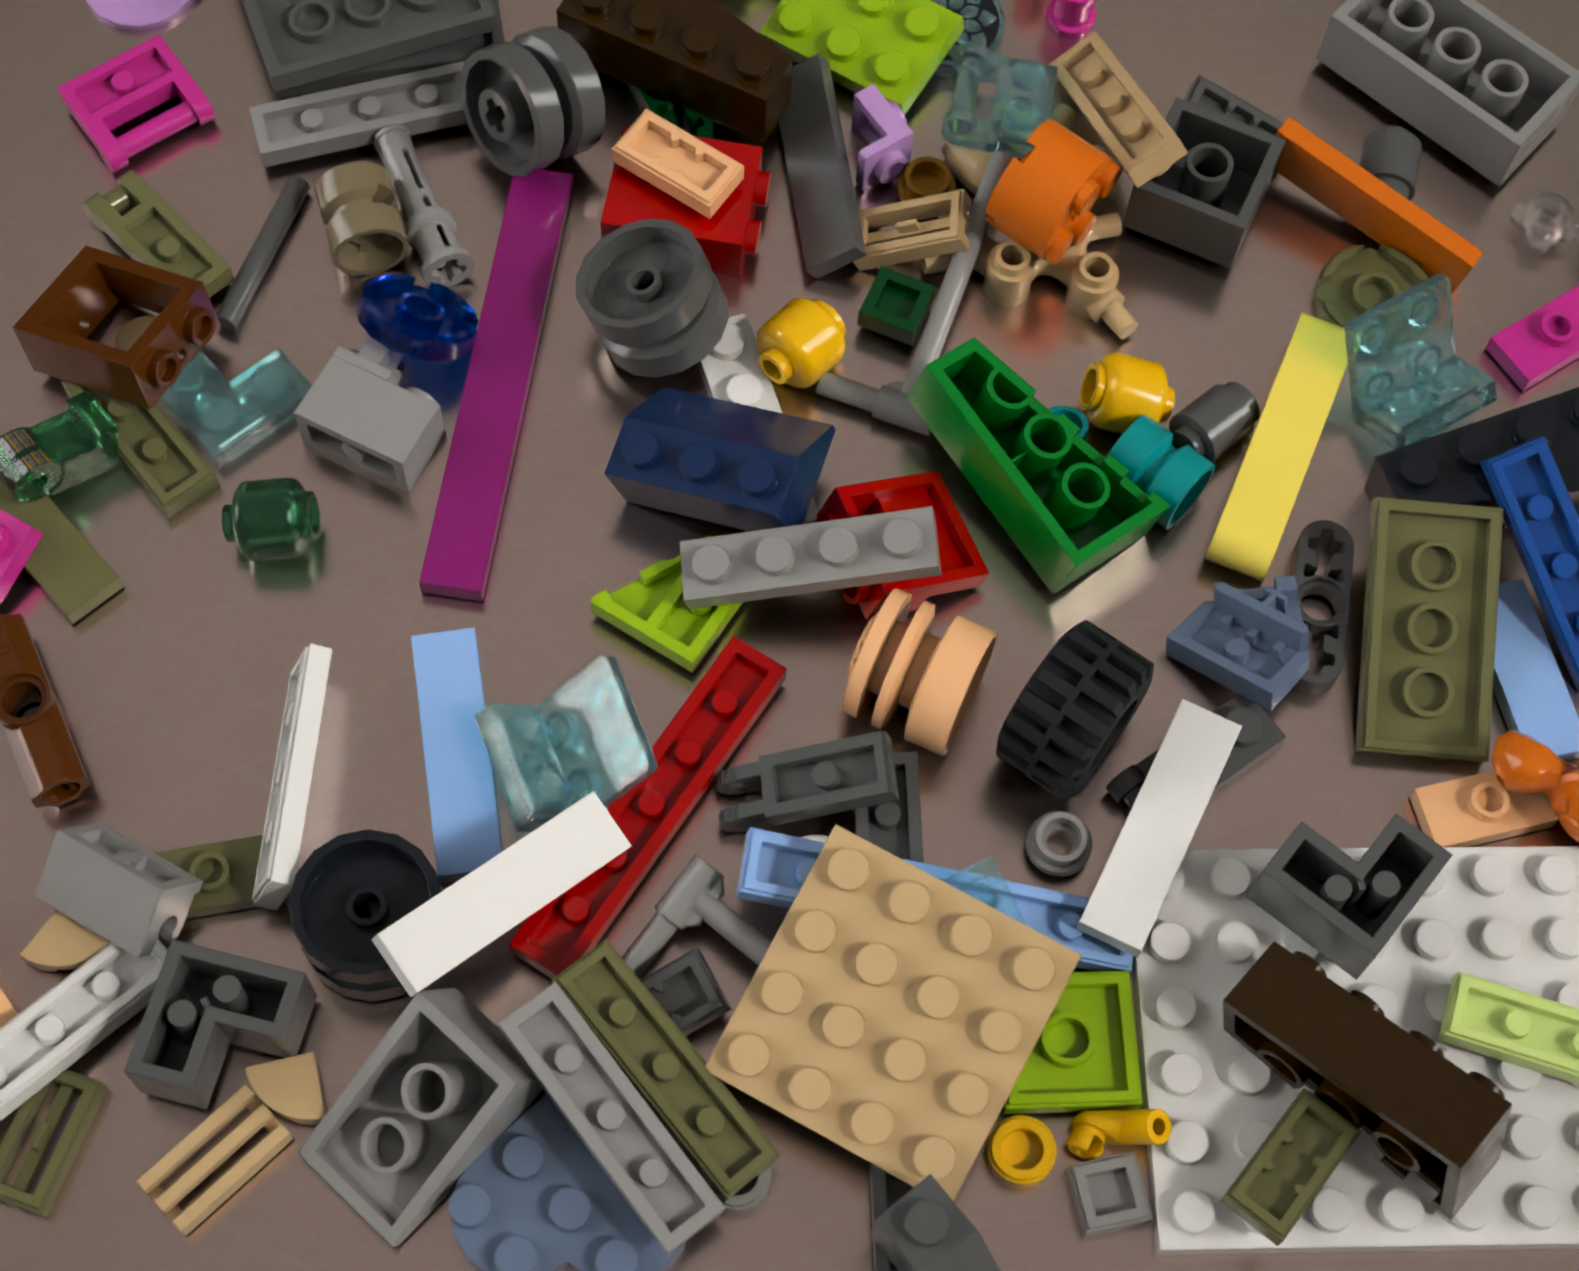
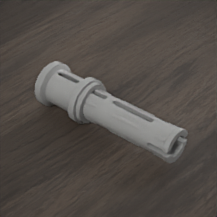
[373,124,474,289]

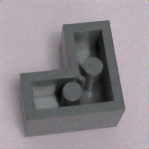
[1246,814,1453,980]
[124,939,317,1109]

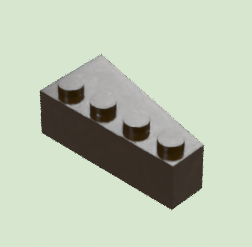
[556,0,793,143]

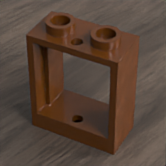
[12,246,221,410]

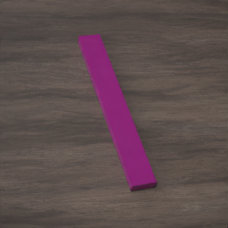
[419,170,574,601]

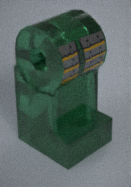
[0,390,119,502]

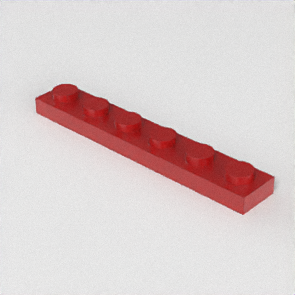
[509,636,787,979]

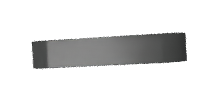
[1290,520,1354,696]

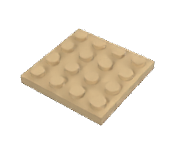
[705,824,1082,1201]

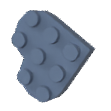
[448,1094,685,1271]

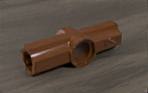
[0,613,91,808]

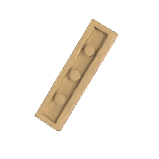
[1048,31,1188,189]

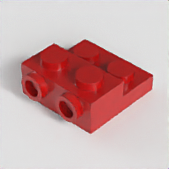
[816,471,990,620]

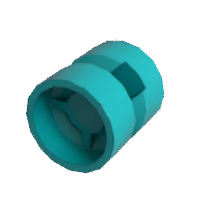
[1105,414,1216,530]

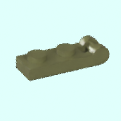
[82,169,234,298]

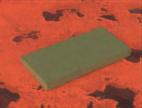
[1355,497,1503,763]

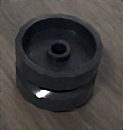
[288,829,442,1002]

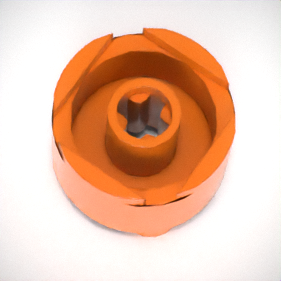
[985,119,1123,265]

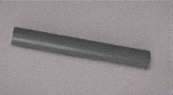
[216,176,310,332]

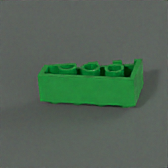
[907,337,1171,594]

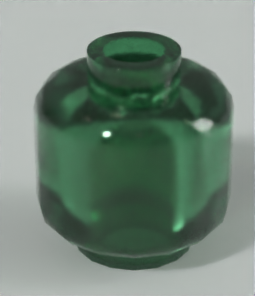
[222,477,321,562]

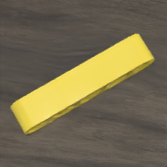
[1204,312,1359,582]

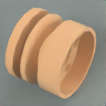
[842,588,998,756]

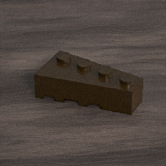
[1223,941,1512,1220]

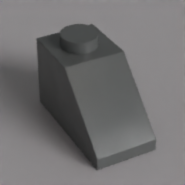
[870,1174,1001,1271]

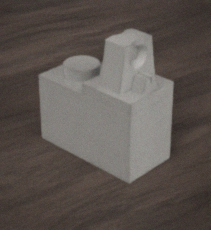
[294,325,446,493]

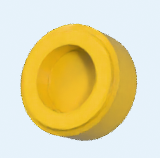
[985,1115,1057,1189]

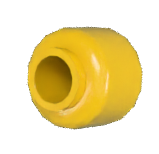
[756,298,846,388]
[1079,352,1175,434]

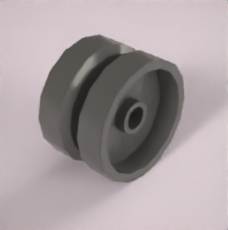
[460,26,606,176]
[576,218,729,378]

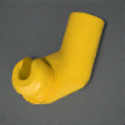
[1066,1109,1172,1160]

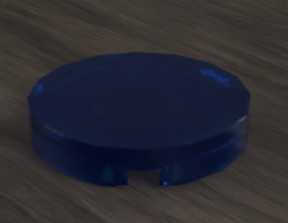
[356,274,478,362]

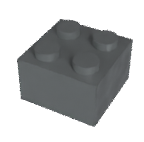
[1122,97,1286,269]

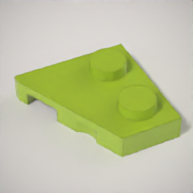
[590,535,743,673]

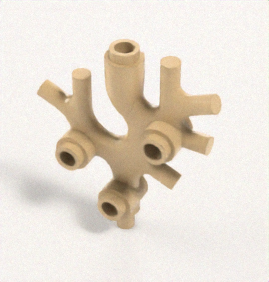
[920,103,1138,339]

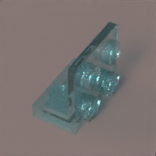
[1344,273,1497,450]
[474,655,658,832]

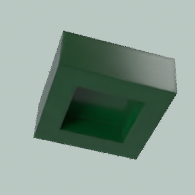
[857,266,937,346]

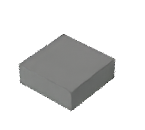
[1065,1151,1153,1238]

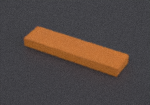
[1275,117,1483,294]

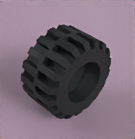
[996,619,1154,800]

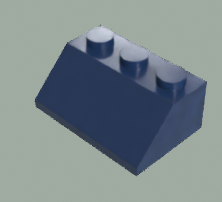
[604,387,836,532]

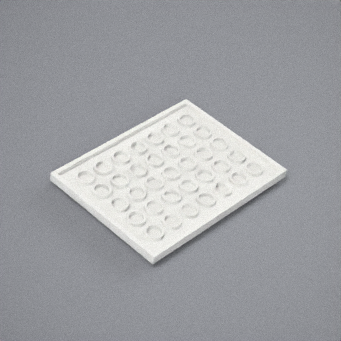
[1132,846,1579,1255]

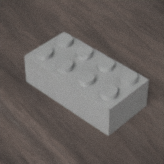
[1316,0,1579,187]

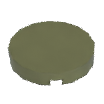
[1312,244,1434,355]

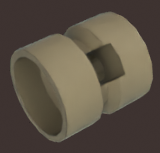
[314,161,409,275]

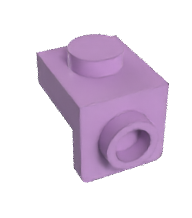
[851,84,914,191]

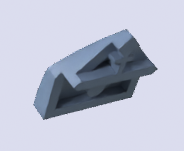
[1166,575,1310,711]

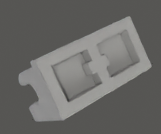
[34,822,203,958]

